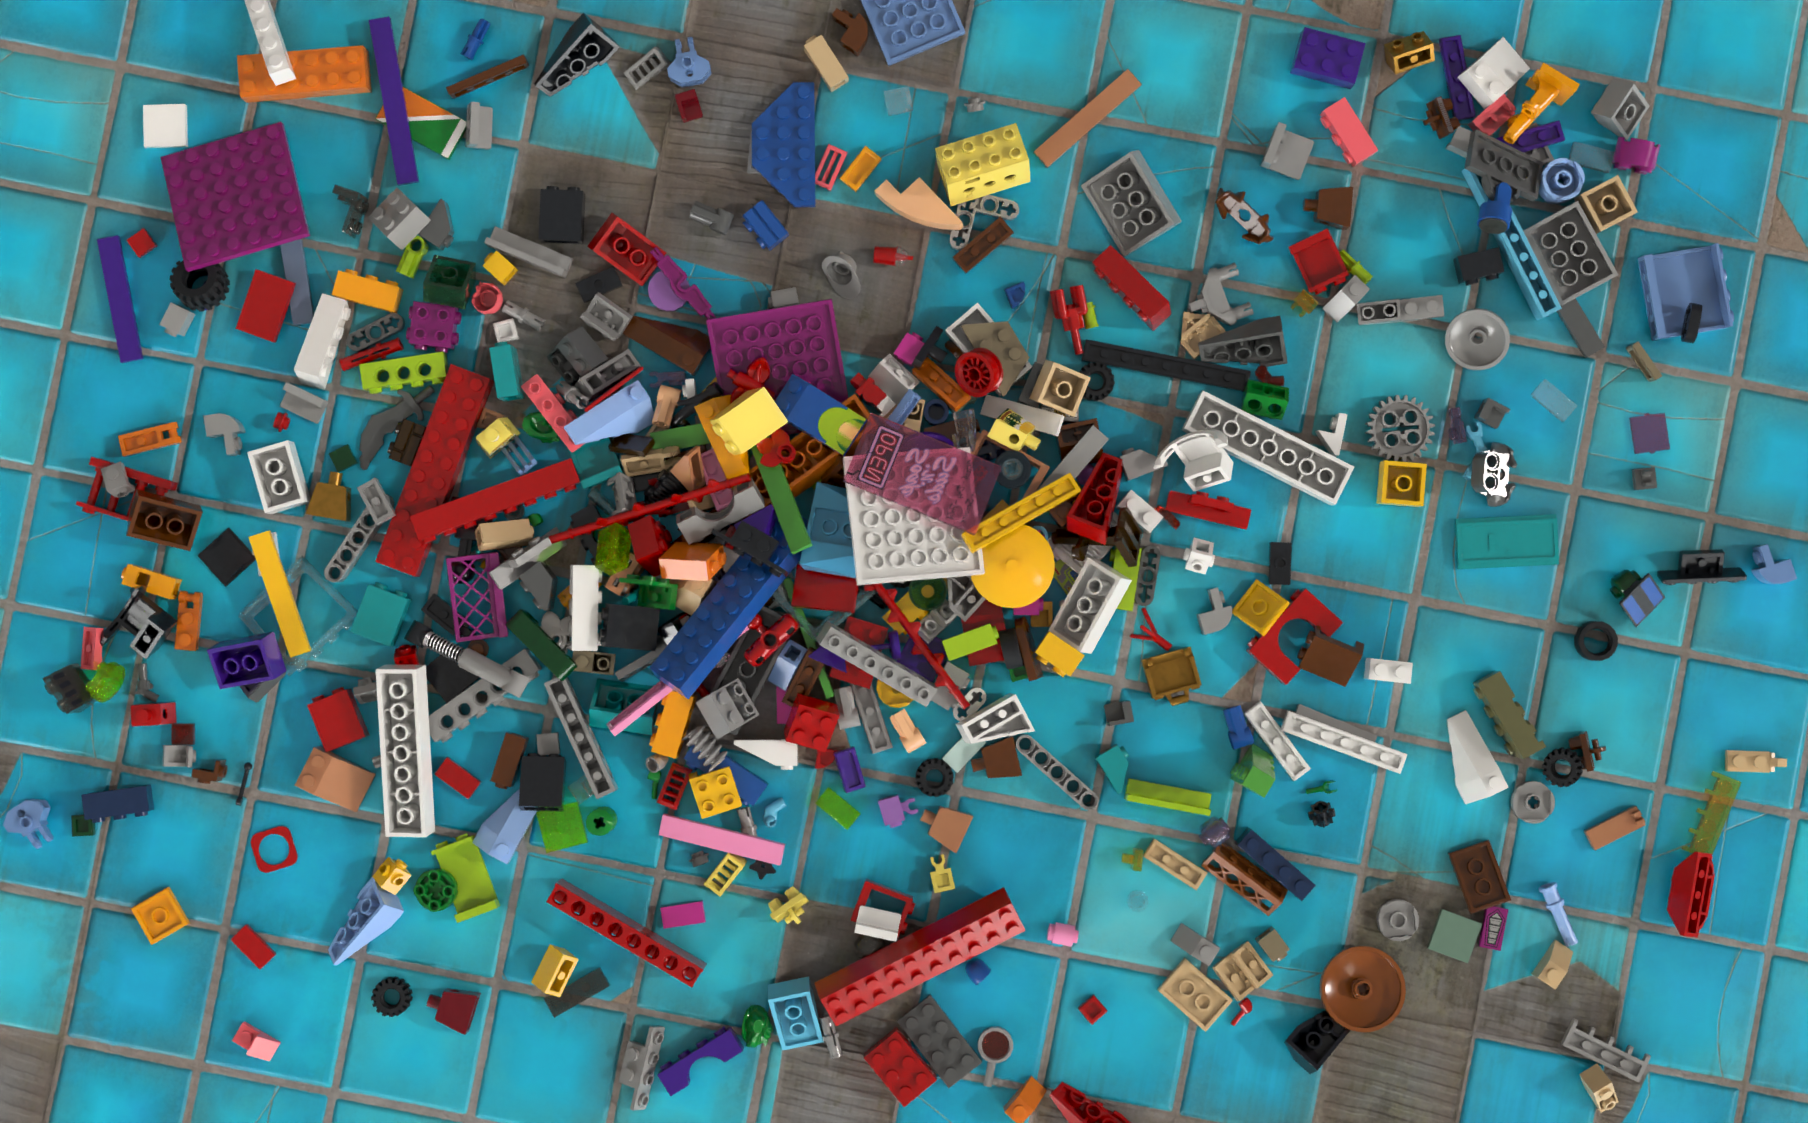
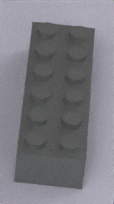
[699,606,794,736]

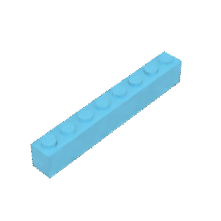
[1461,169,1562,321]

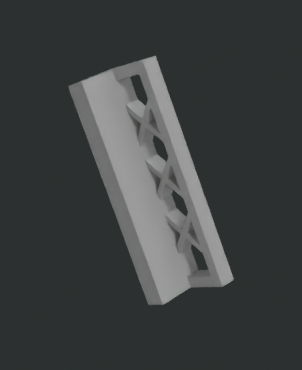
[484,226,574,279]

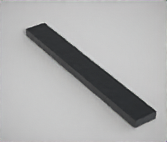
[1082,339,1251,392]

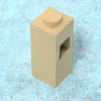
[804,35,849,92]
[475,519,534,551]

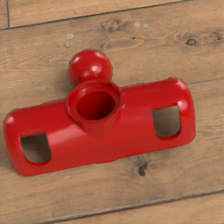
[744,613,800,667]

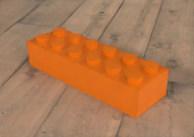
[237,45,372,103]

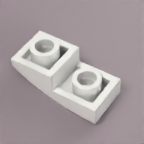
[918,599,958,644]

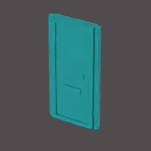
[1455,514,1559,569]

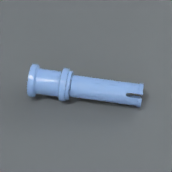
[1538,882,1578,947]

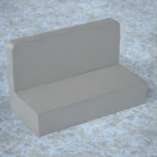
[465,102,493,150]
[280,382,329,424]

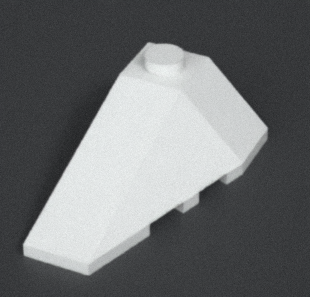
[1446,710,1509,804]

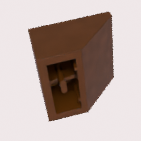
[1055,418,1103,464]

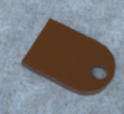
[1015,616,1043,681]

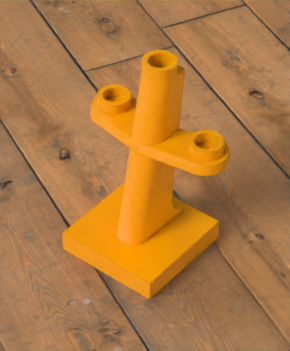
[1503,62,1580,144]

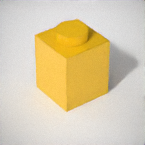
[483,250,518,286]

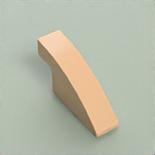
[874,177,963,230]

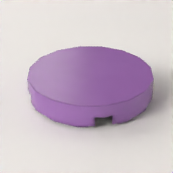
[648,271,690,312]

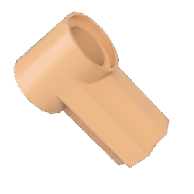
[652,385,682,429]
[889,708,926,754]

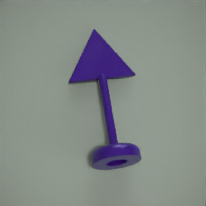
[808,630,901,673]

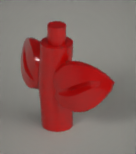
[726,357,776,404]

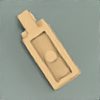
[1725,750,1787,773]

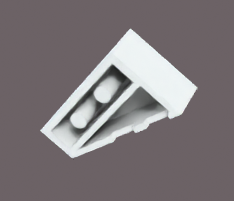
[955,693,1035,744]

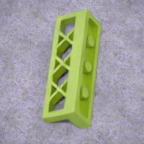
[1124,778,1212,816]

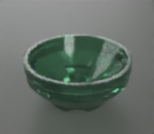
[909,578,947,611]

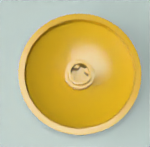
[971,524,1055,608]

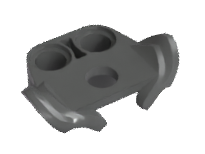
[1471,442,1517,507]

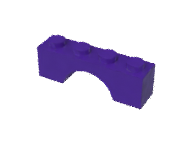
[657,1026,744,1096]

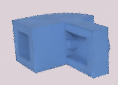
[1751,544,1797,584]

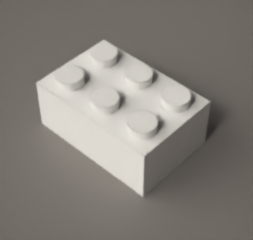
[247,440,311,514]

